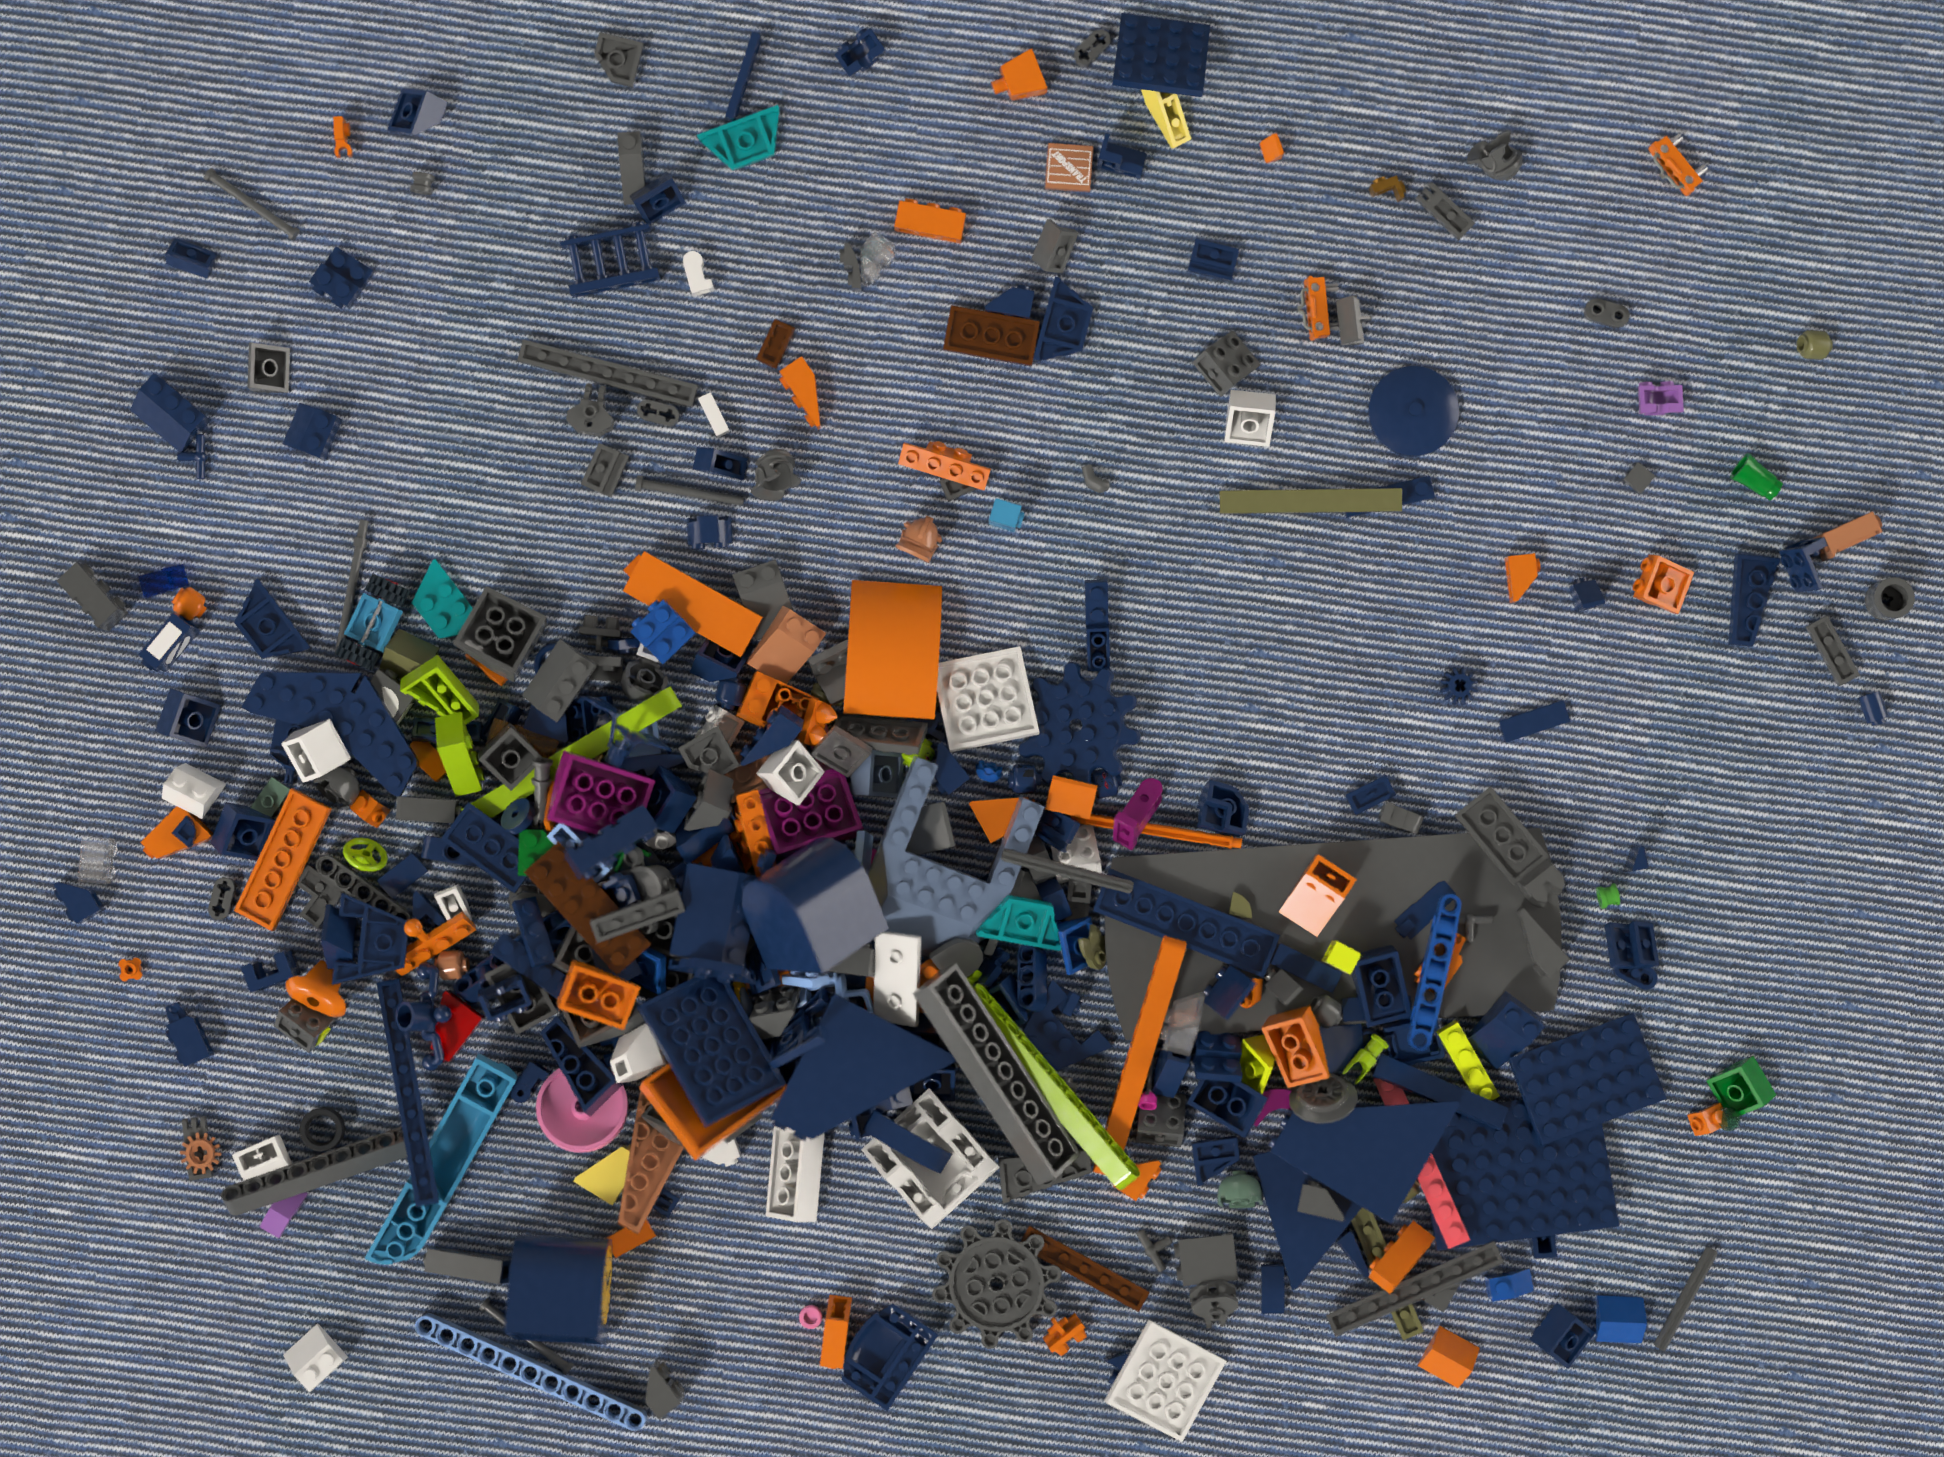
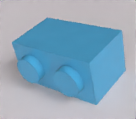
[989,498,1025,533]

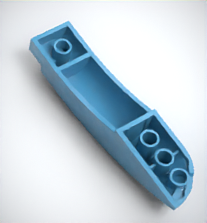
[364,1053,517,1265]

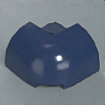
[1197,780,1249,837]

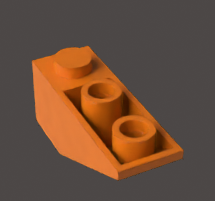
[779,356,821,430]

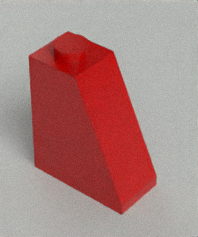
[430,990,485,1063]

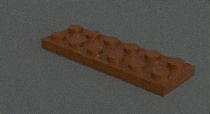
[524,842,651,976]

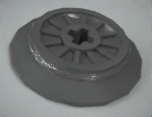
[1289,1073,1358,1123]

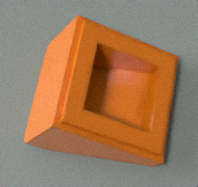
[1260,133,1284,163]

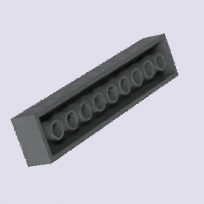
[912,963,1081,1185]

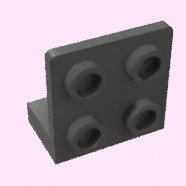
[1192,331,1261,397]
[808,639,848,706]
[274,998,338,1053]
[1135,1090,1186,1147]

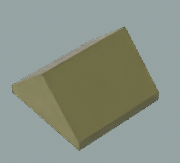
[379,629,440,680]

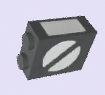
[371,668,417,726]

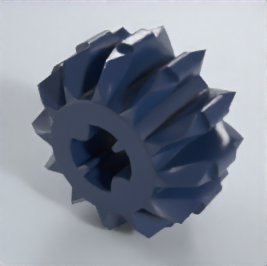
[1439,667,1478,705]

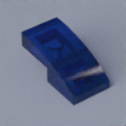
[138,564,189,599]

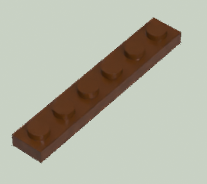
[1020,1225,1150,1312]

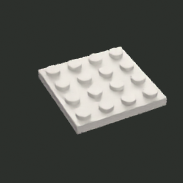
[937,646,1039,752]
[1104,1320,1226,1442]

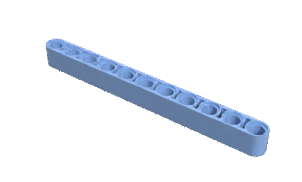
[415,1313,647,1431]

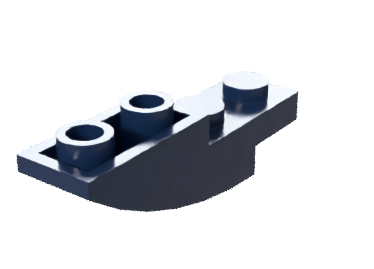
[1084,579,1110,671]

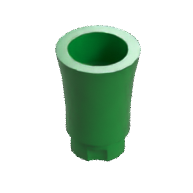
[1730,453,1783,501]

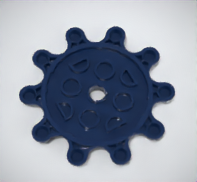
[1018,662,1141,784]

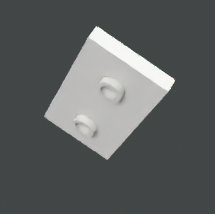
[873,931,921,1027]

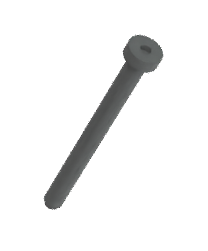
[635,475,744,505]

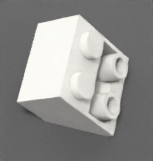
[281,719,351,783]
[232,1134,292,1180]

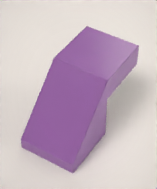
[259,1192,308,1238]

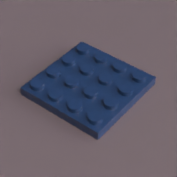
[1112,13,1210,97]

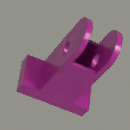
[1113,778,1163,850]

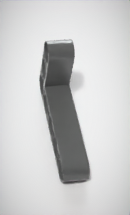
[316,856,413,920]

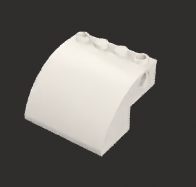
[861,1088,1000,1229]

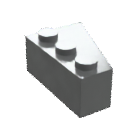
[57,562,129,631]

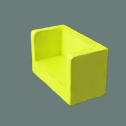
[1321,940,1361,975]

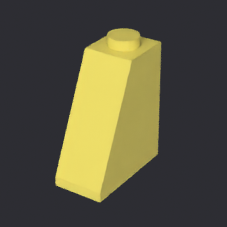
[573,1144,631,1205]

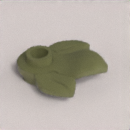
[1078,924,1106,970]

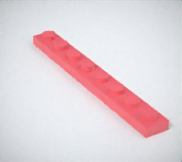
[1373,1078,1470,1249]

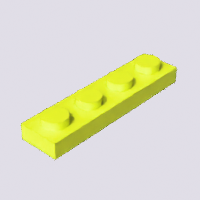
[1436,1020,1500,1101]

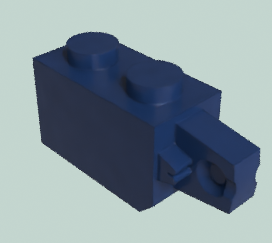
[165,1002,215,1067]

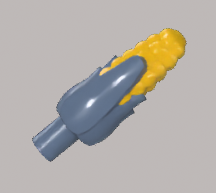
[733,981,754,1023]

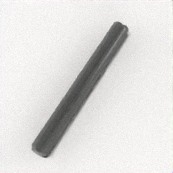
[1654,1247,1718,1351]

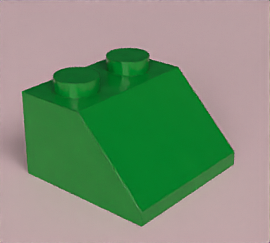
[1706,1056,1776,1120]

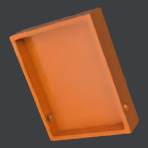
[639,1063,786,1161]

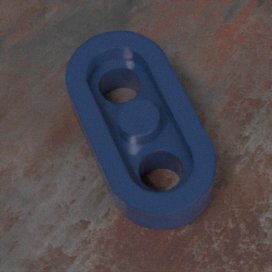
[1612,968,1657,990]

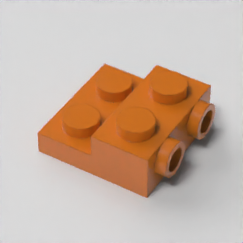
[1633,555,1694,614]

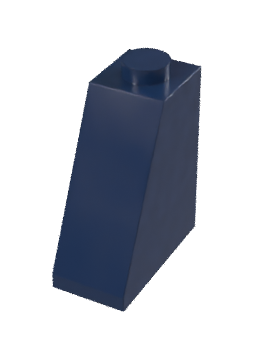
[523,704,570,743]
[676,809,737,864]
[1152,1024,1191,1098]

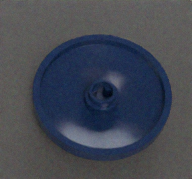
[1368,366,1459,457]

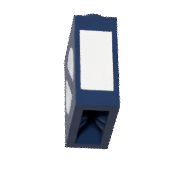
[138,612,201,672]

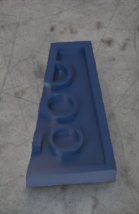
[1728,554,1781,647]

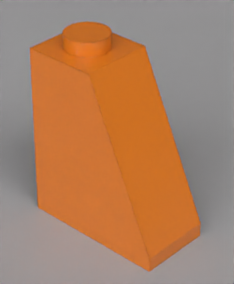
[969,797,1035,844]
[140,806,214,859]
[820,1295,852,1369]

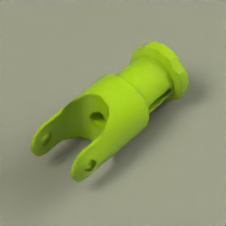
[1342,1033,1389,1085]

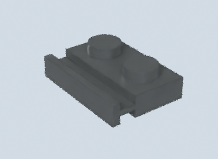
[581,443,629,498]

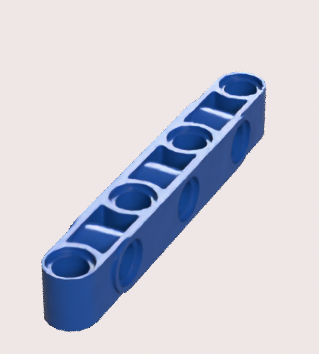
[1407,894,1461,1051]

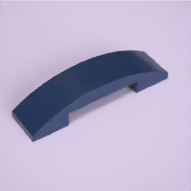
[863,1110,952,1174]

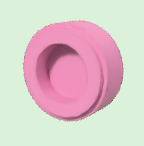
[799,1305,822,1329]

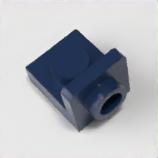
[602,873,642,909]

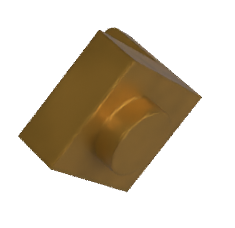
[1369,175,1406,202]

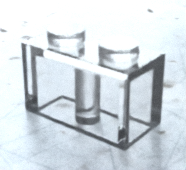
[78,836,117,884]

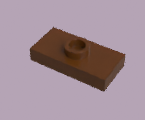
[756,319,795,370]

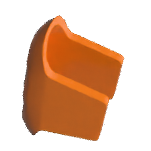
[285,960,346,1018]

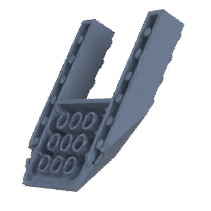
[867,755,1044,957]

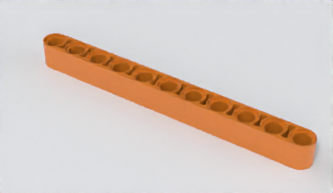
[1093,935,1187,1175]

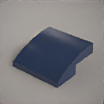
[1604,921,1659,969]

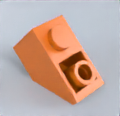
[1112,1159,1162,1201]

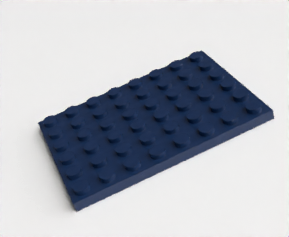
[1429,1099,1620,1251]

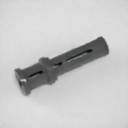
[531,758,553,828]

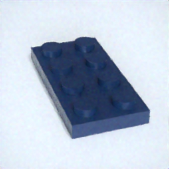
[441,802,528,894]

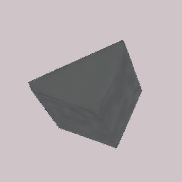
[247,342,290,393]

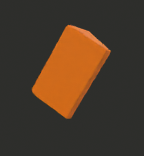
[410,741,447,782]
[606,1219,656,1258]

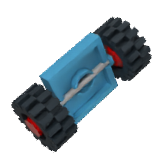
[335,573,410,671]

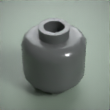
[1308,994,1343,1028]

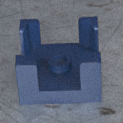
[241,950,302,993]

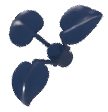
[578,696,672,767]

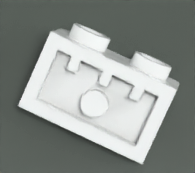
[695,705,745,747]

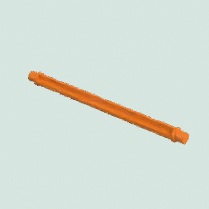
[1068,814,1242,849]

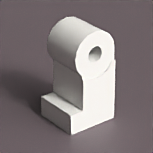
[683,251,715,297]

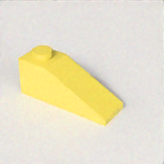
[1141,89,1191,148]

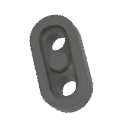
[1584,299,1630,328]

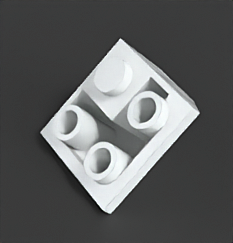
[610,1023,667,1083]

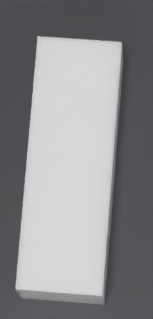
[698,392,730,438]

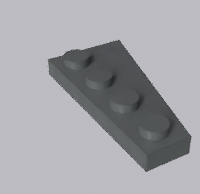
[998,1149,1092,1204]

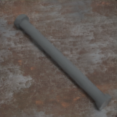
[204,168,300,241]
[479,1298,574,1375]

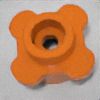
[118,958,142,981]

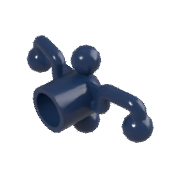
[395,962,452,1071]

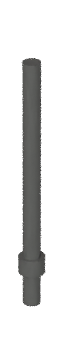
[335,520,369,652]

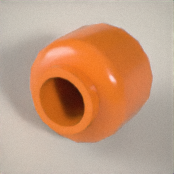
[171,587,207,621]

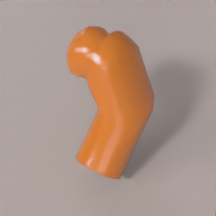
[1240,978,1263,1008]

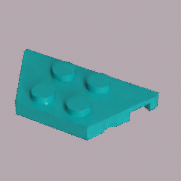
[697,105,780,171]
[412,559,473,639]
[975,895,1061,951]

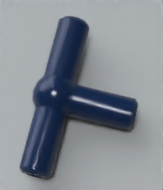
[177,434,207,479]

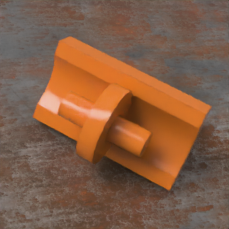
[1043,1313,1087,1356]

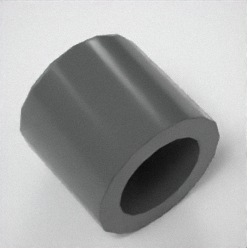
[1865,577,1915,621]

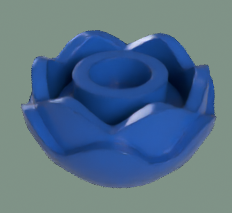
[975,760,1003,782]

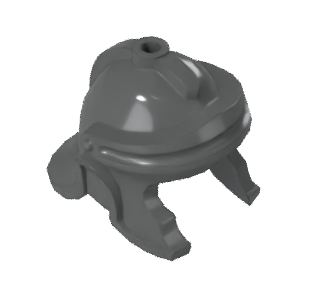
[1467,130,1523,181]
[751,449,802,501]

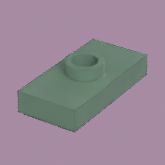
[250,777,290,818]

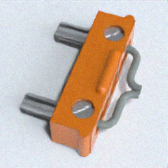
[1648,134,1708,196]
[1297,276,1339,341]

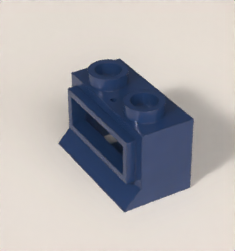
[478,974,532,1022]

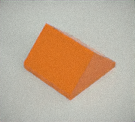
[1045,775,1097,820]
[1417,1325,1480,1388]

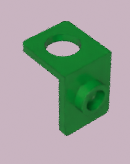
[614,846,652,873]

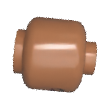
[434,950,470,980]

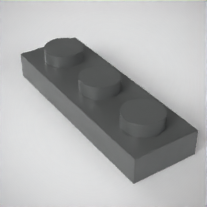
[1806,616,1860,686]

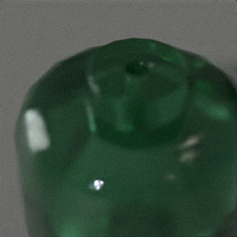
[1719,1106,1740,1131]

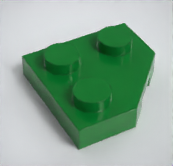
[518,830,554,876]

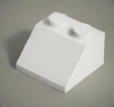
[1224,390,1276,447]
[756,740,825,805]
[162,763,226,819]
[283,1323,348,1392]

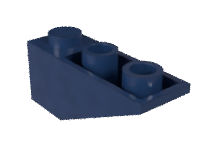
[740,705,803,766]

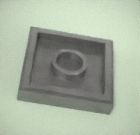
[810,725,873,778]

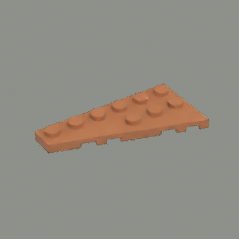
[618,1080,684,1234]

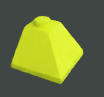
[1240,1035,1275,1095]

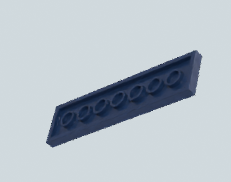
[1093,868,1280,978]

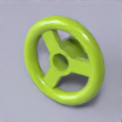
[343,837,388,872]

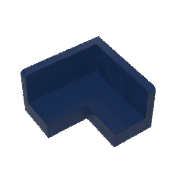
[1097,133,1147,180]

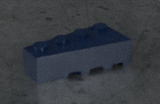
[564,804,658,880]

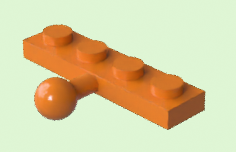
[395,912,476,976]

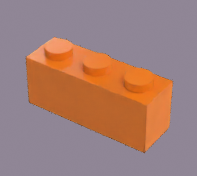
[894,198,966,244]
[1369,1220,1435,1294]

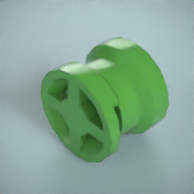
[1596,883,1620,909]

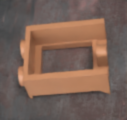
[1814,512,1882,562]

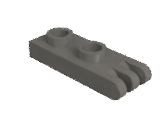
[1415,182,1475,241]
[182,1116,214,1181]

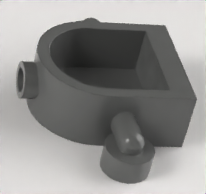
[615,847,676,934]

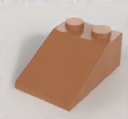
[746,606,826,684]

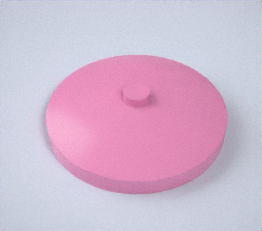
[536,1068,629,1153]

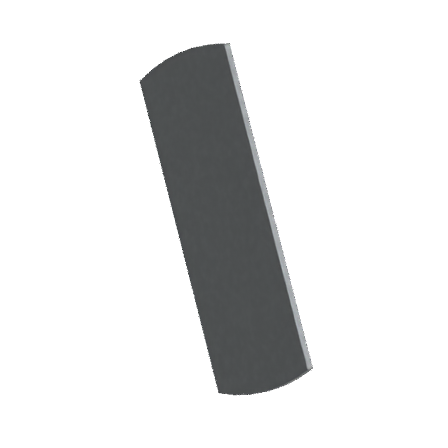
[1104,828,1562,1040]

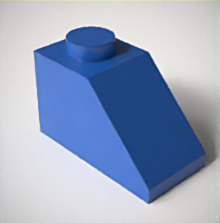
[1484,1268,1534,1302]

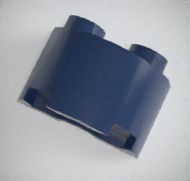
[834,28,886,77]
[687,515,733,550]

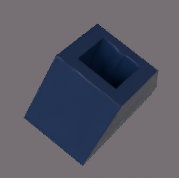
[53,882,105,924]

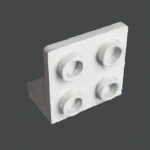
[1051,825,1102,883]

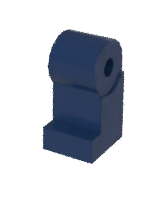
[511,1060,552,1103]

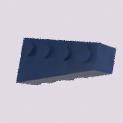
[540,1016,623,1117]

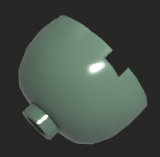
[1217,1170,1263,1208]

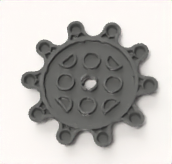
[932,1219,1061,1349]

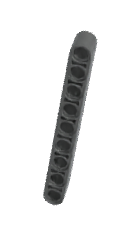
[221,1126,407,1216]

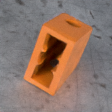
[991,49,1047,100]

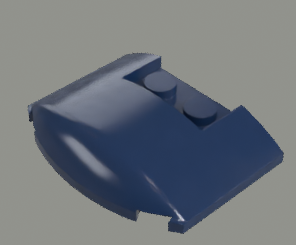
[842,1303,939,1411]

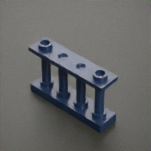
[560,222,661,298]

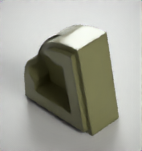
[1228,892,1252,919]

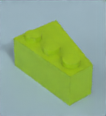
[400,655,479,724]
[435,712,485,797]

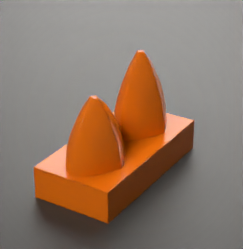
[798,698,838,747]

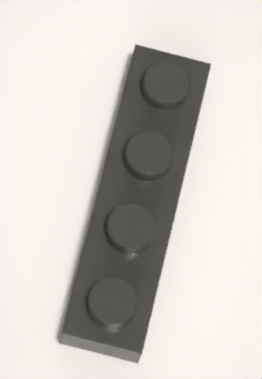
[590,889,685,943]

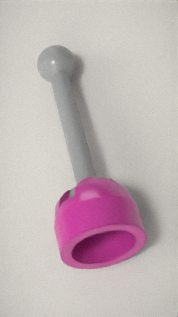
[1138,1057,1157,1110]

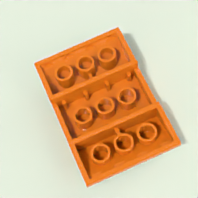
[843,580,942,720]

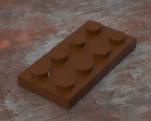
[943,305,1040,367]

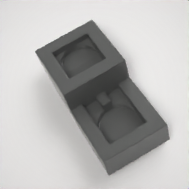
[1065,878,1091,921]

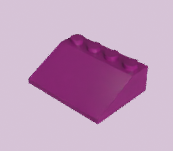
[547,750,655,835]
[759,768,863,862]

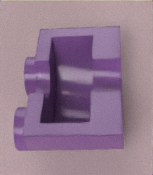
[1638,381,1684,416]

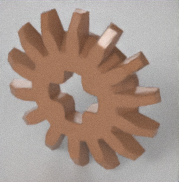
[180,1133,222,1174]

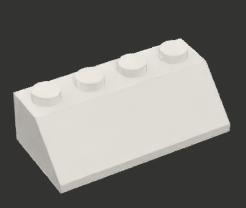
[766,1126,824,1222]

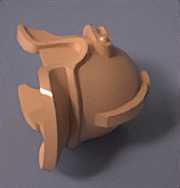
[895,515,942,563]

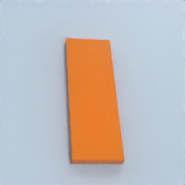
[623,551,763,657]
[234,788,332,931]

